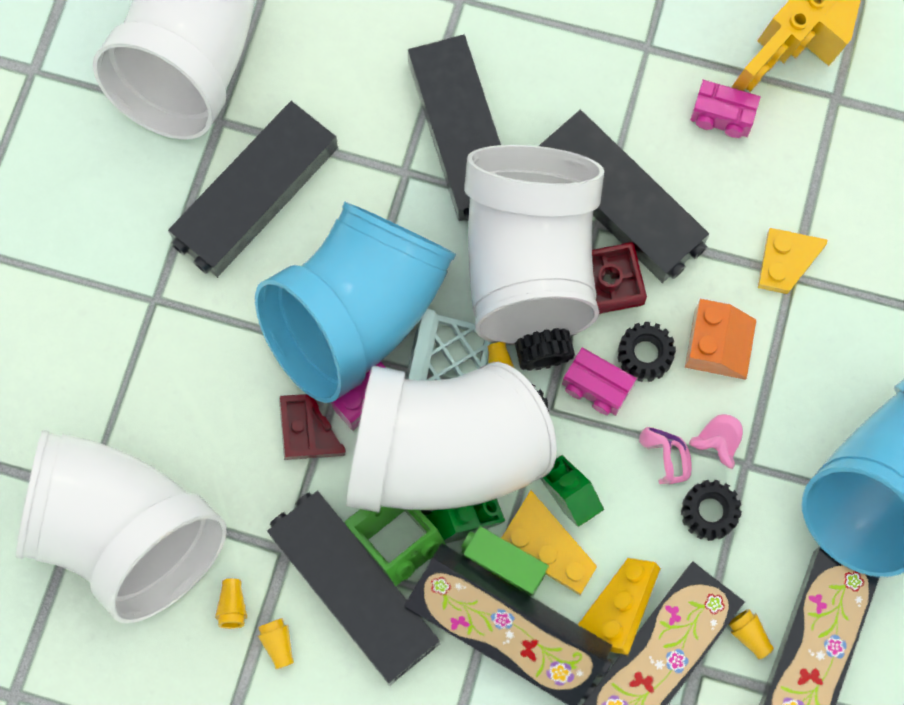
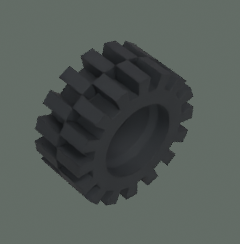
[617,322,676,382]
[515,328,575,371]
[681,480,742,541]

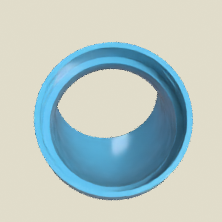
[255,201,456,403]
[802,379,904,577]

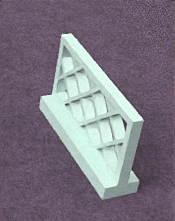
[406,309,491,381]

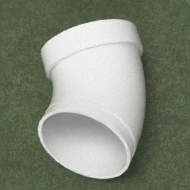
[93,0,255,139]
[464,145,604,345]
[346,362,556,512]
[16,430,227,623]

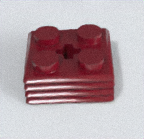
[592,242,647,314]

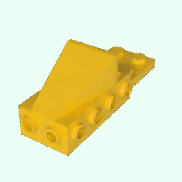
[731,0,861,92]

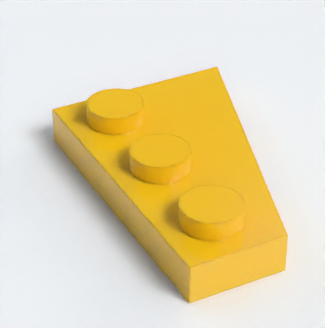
[502,490,597,595]
[578,558,661,655]

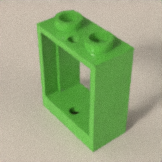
[344,506,446,586]
[461,526,549,597]

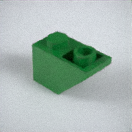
[541,455,604,527]
[426,499,505,543]

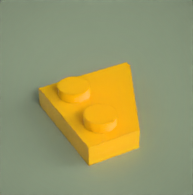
[758,228,828,294]

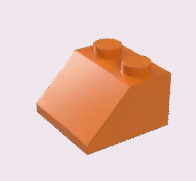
[685,299,756,380]

